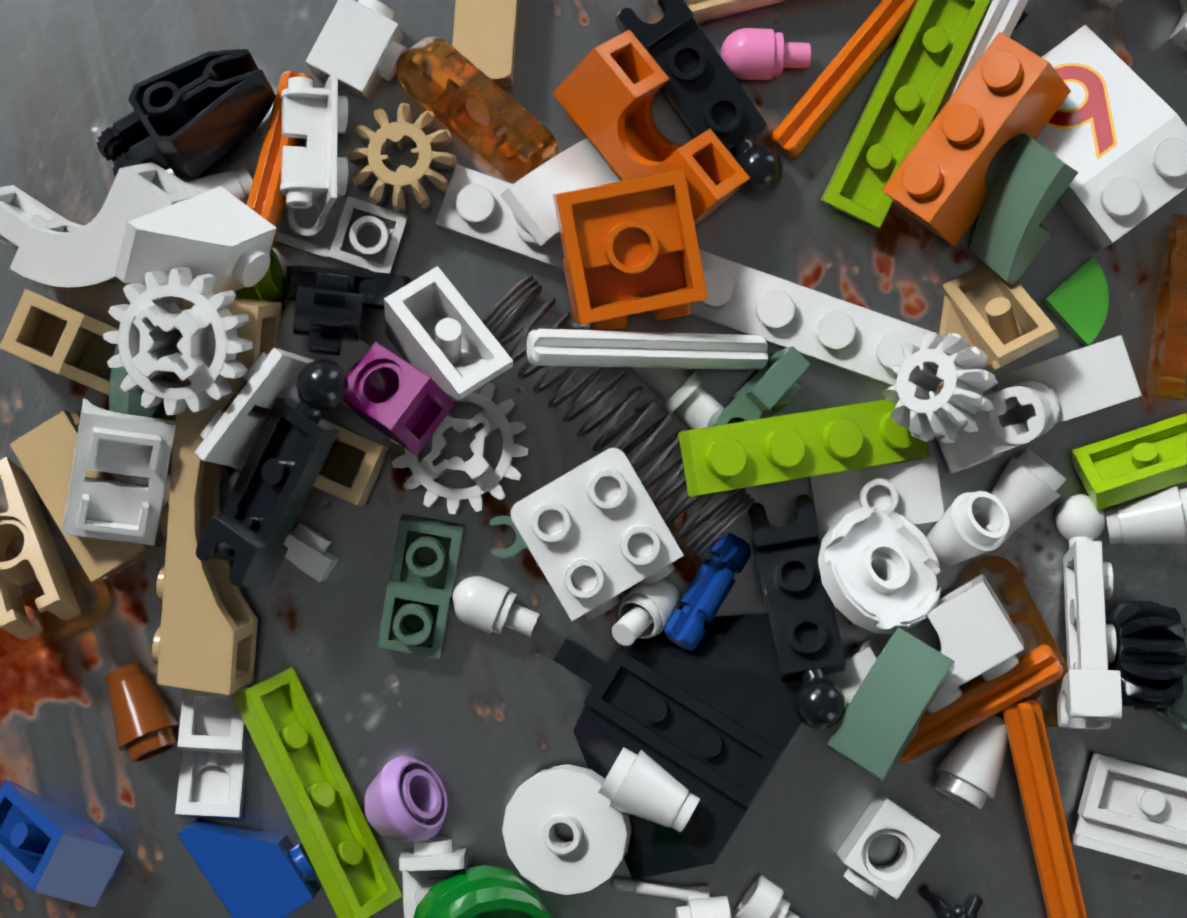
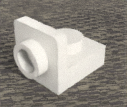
[399,837,468,918]

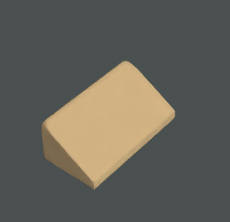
[449,0,519,88]

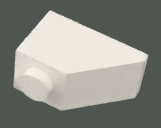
[114,186,277,295]
[384,266,513,400]

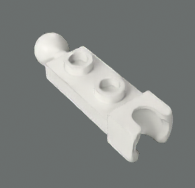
[1055,494,1122,729]

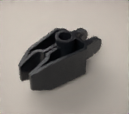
[96,49,277,179]

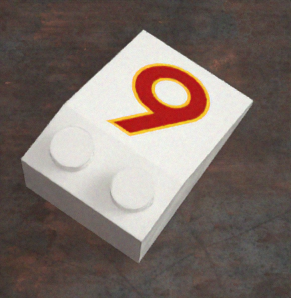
[1011,25,1187,252]

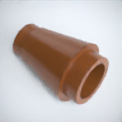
[105,663,180,763]

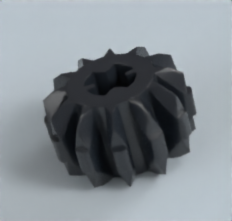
[1106,601,1187,711]

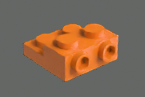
[553,169,708,331]

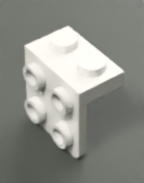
[510,448,684,621]

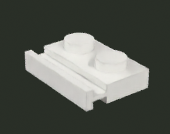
[1070,752,1187,875]

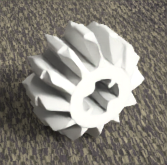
[882,332,999,443]

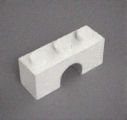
[827,574,1024,714]

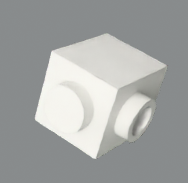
[305,0,406,103]

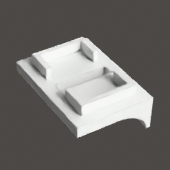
[194,347,316,471]
[62,399,176,546]

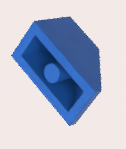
[0,780,124,908]
[177,818,321,918]

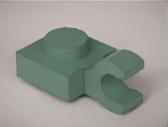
[707,346,811,427]

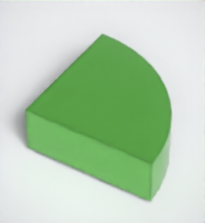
[1042,256,1109,347]

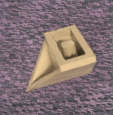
[936,263,1059,394]

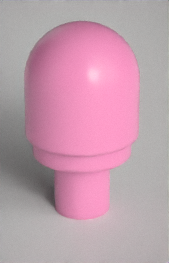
[721,28,811,80]

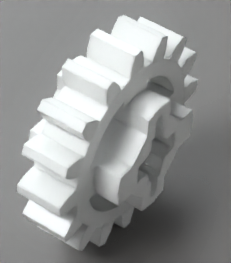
[103,267,253,415]
[390,382,529,514]

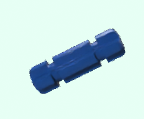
[664,532,751,651]

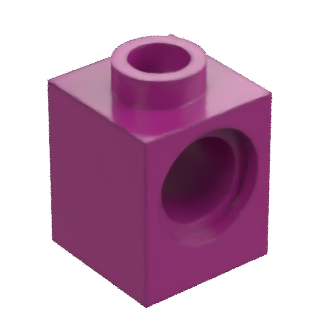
[344,342,455,456]

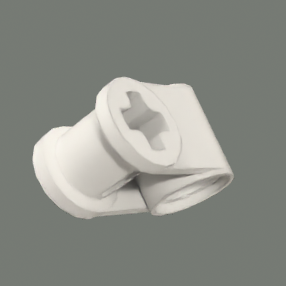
[937,380,1061,474]

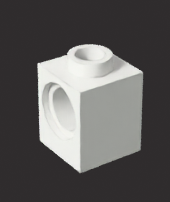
[836,791,941,900]

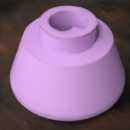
[365,756,447,842]

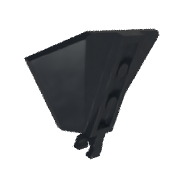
[553,613,802,880]

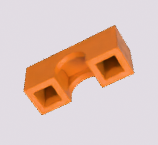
[552,29,750,226]
[882,32,1071,247]

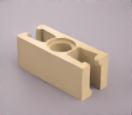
[9,411,161,582]
[0,457,81,640]

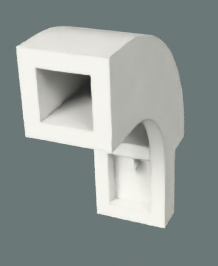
[0,162,201,288]

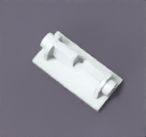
[280,72,348,216]

